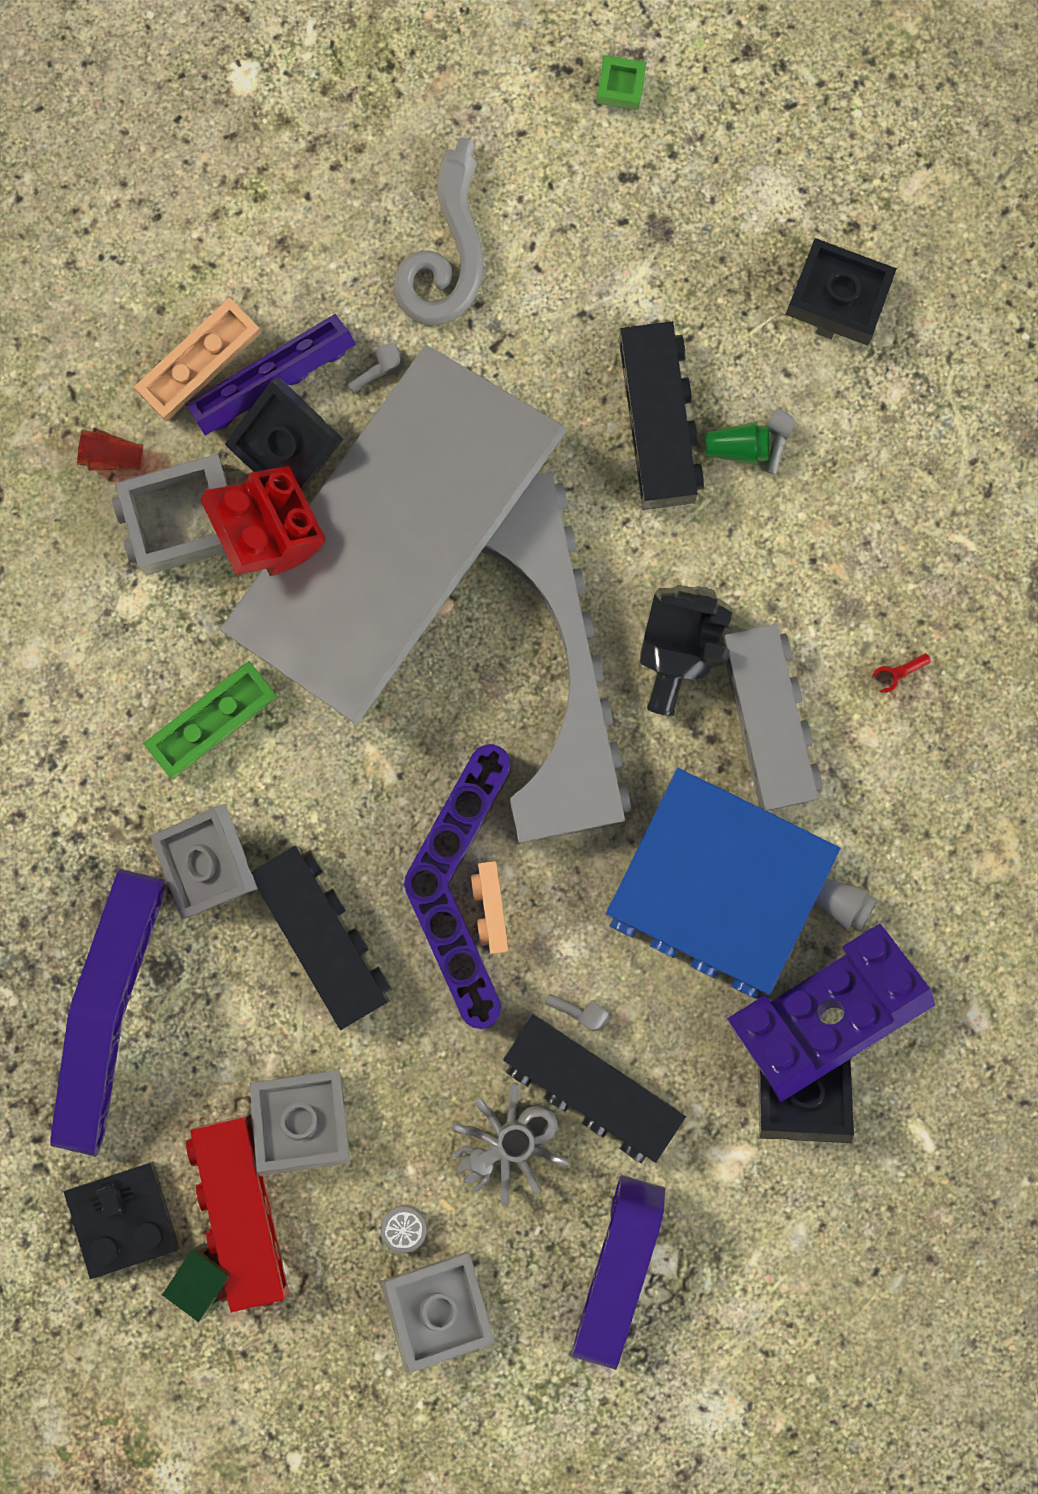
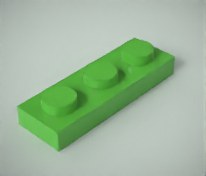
[143,661,278,780]

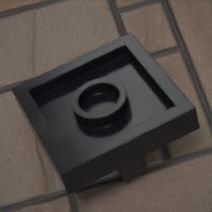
[785,238,897,346]
[225,377,343,492]
[758,1059,854,1143]
[63,1161,180,1279]

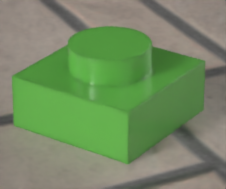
[596,55,647,110]

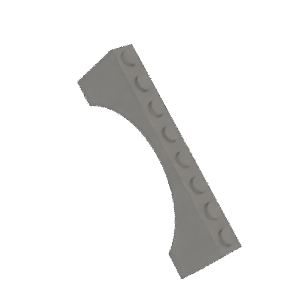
[481,471,631,845]

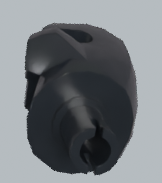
[640,585,732,716]

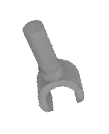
[348,343,404,393]
[765,409,794,474]
[545,994,610,1031]

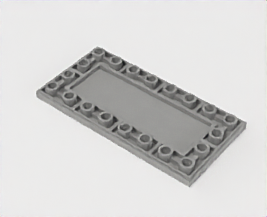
[220,344,567,725]

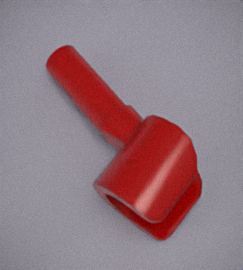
[872,653,931,694]

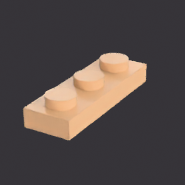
[134,297,262,422]

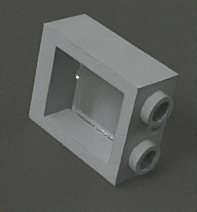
[112,454,231,575]

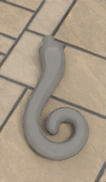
[394,137,484,325]

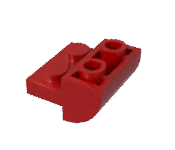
[200,466,326,576]

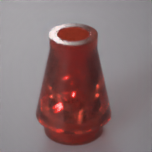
[77,427,144,471]

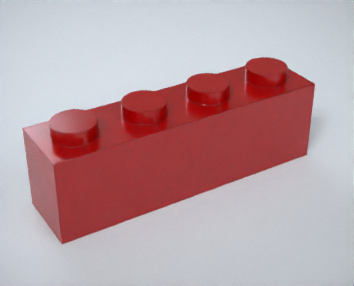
[186,1114,289,1313]

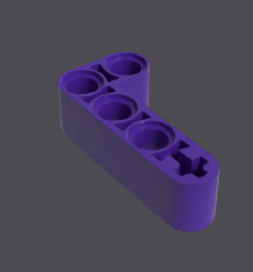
[571,1175,665,1370]

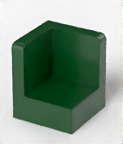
[162,1242,230,1322]

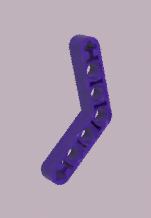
[404,744,511,1029]
[50,869,165,1157]

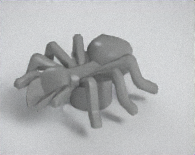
[451,1083,569,1206]

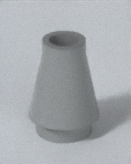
[815,879,878,931]

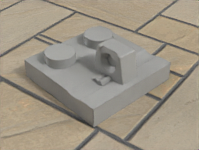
[150,804,258,919]
[249,1070,351,1176]
[380,1252,495,1373]

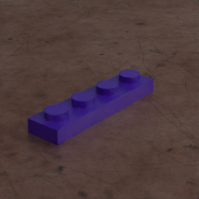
[186,314,356,435]

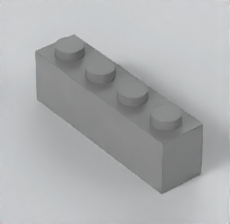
[720,623,823,812]

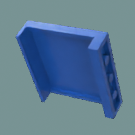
[604,768,841,999]

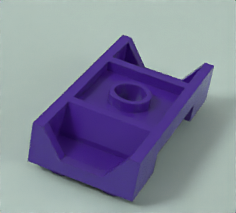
[727,923,935,1103]

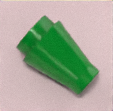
[705,421,769,465]

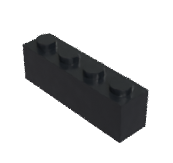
[618,321,704,510]
[251,845,392,1030]
[503,1013,686,1164]

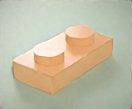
[471,861,509,954]

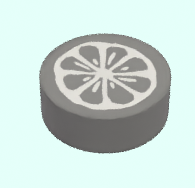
[381,1205,427,1253]

